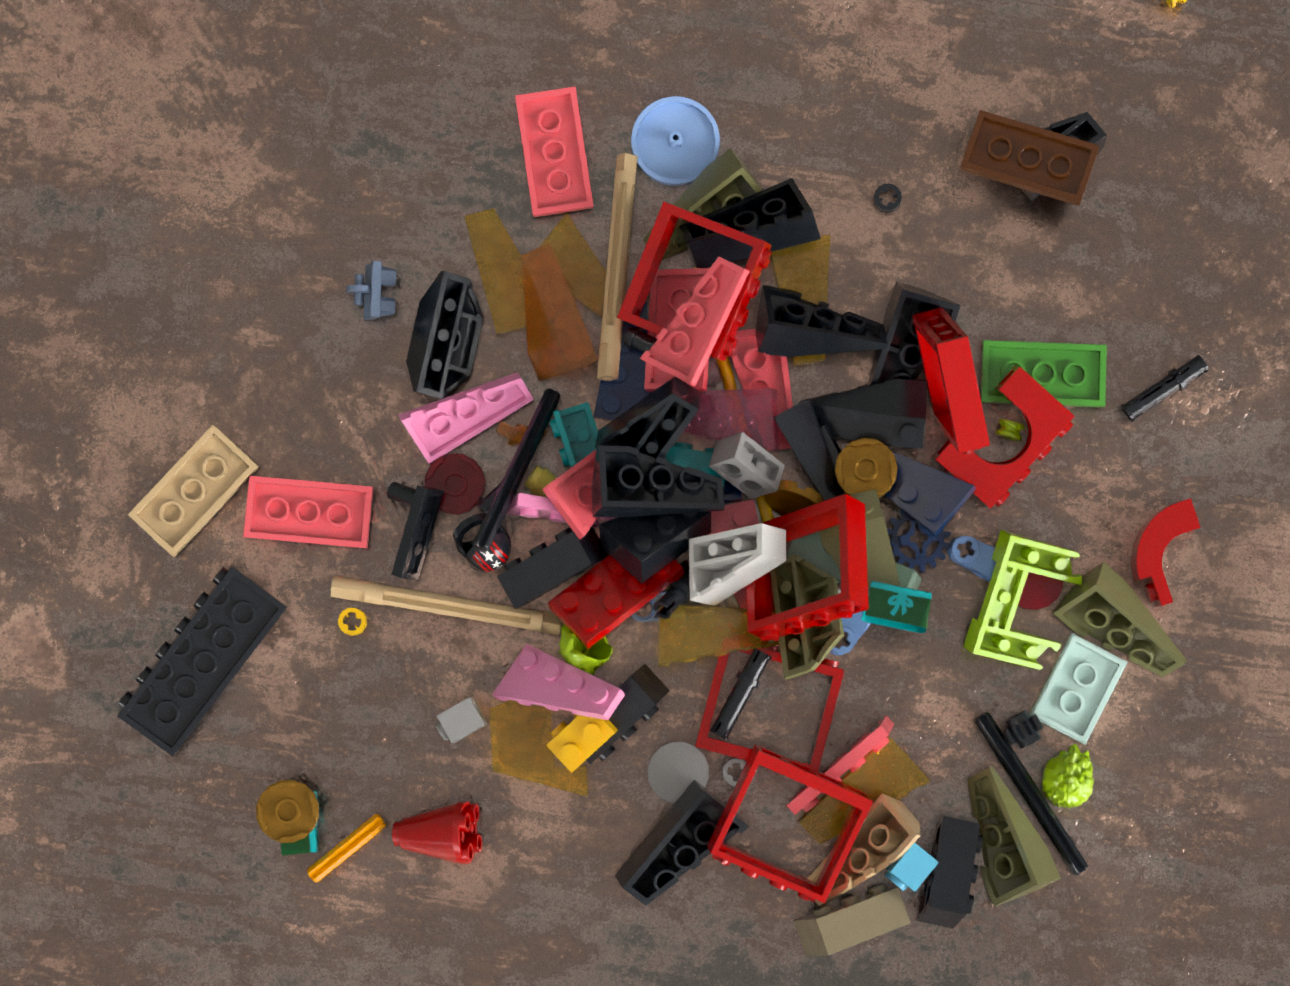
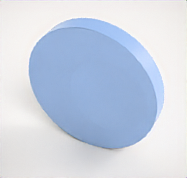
[631,96,720,186]

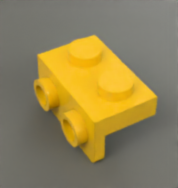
[546,714,618,773]

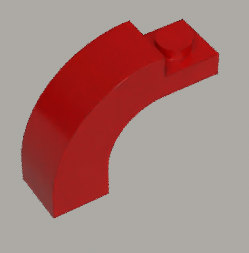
[1131,498,1201,607]

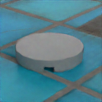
[648,742,709,803]

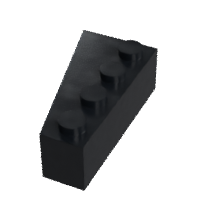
[679,178,821,268]
[615,779,749,906]

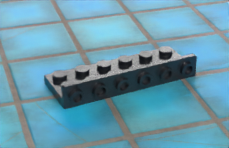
[116,564,287,757]

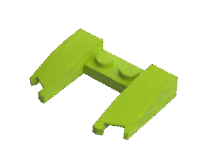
[963,529,1082,670]

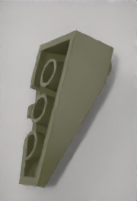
[1054,562,1186,677]

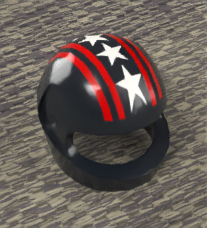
[453,513,511,572]

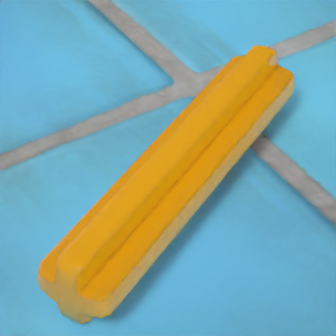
[306,814,386,882]

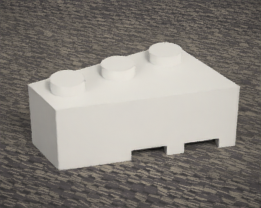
[689,523,786,606]

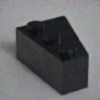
[599,511,711,584]
[586,664,670,764]

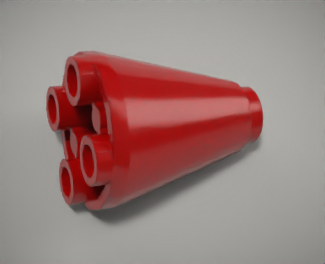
[392,801,482,864]

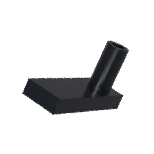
[387,482,444,580]

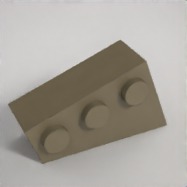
[794,884,911,956]

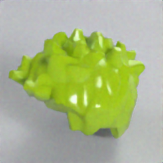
[558,624,613,675]
[1041,744,1094,808]

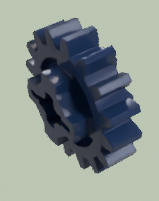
[887,510,951,573]

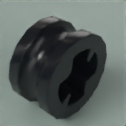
[874,183,902,213]

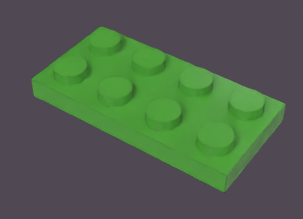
[980,340,1107,407]

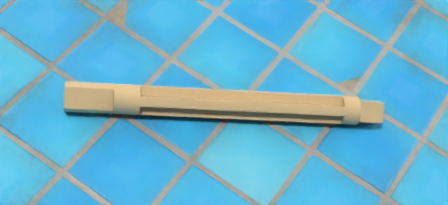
[597,153,638,381]
[331,575,562,635]

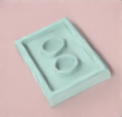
[1029,633,1128,745]

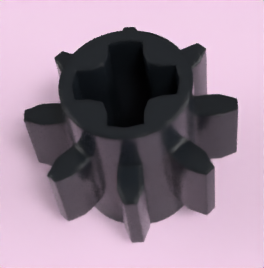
[1004,710,1043,749]

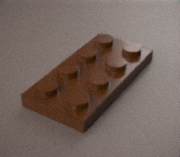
[960,110,1100,206]

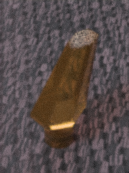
[496,421,548,445]

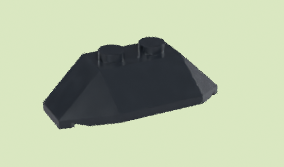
[406,271,484,399]

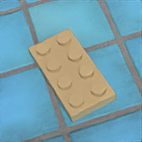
[128,425,259,557]

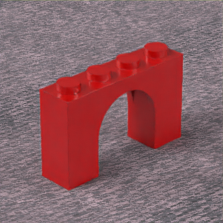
[932,365,1075,509]

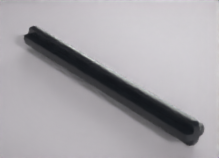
[473,388,560,552]
[975,712,1088,875]

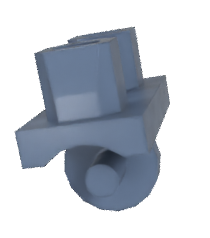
[346,261,397,321]

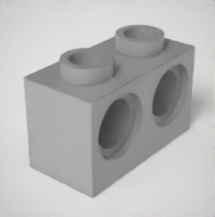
[709,432,785,499]
[435,697,488,743]

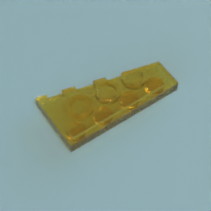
[464,208,556,335]
[771,234,830,367]
[658,605,780,667]
[797,736,931,845]

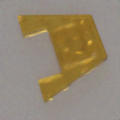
[489,700,588,796]

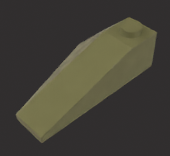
[643,148,764,260]
[818,489,901,588]
[968,767,1061,906]

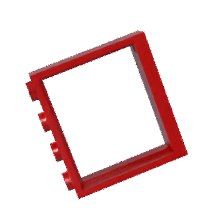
[617,201,772,361]
[912,307,990,454]
[747,494,869,641]
[695,634,845,771]
[707,744,873,903]

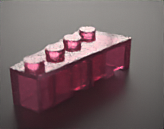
[649,388,779,452]

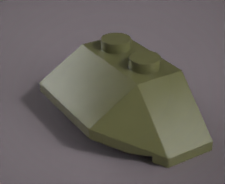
[770,554,844,680]

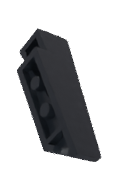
[774,398,846,501]

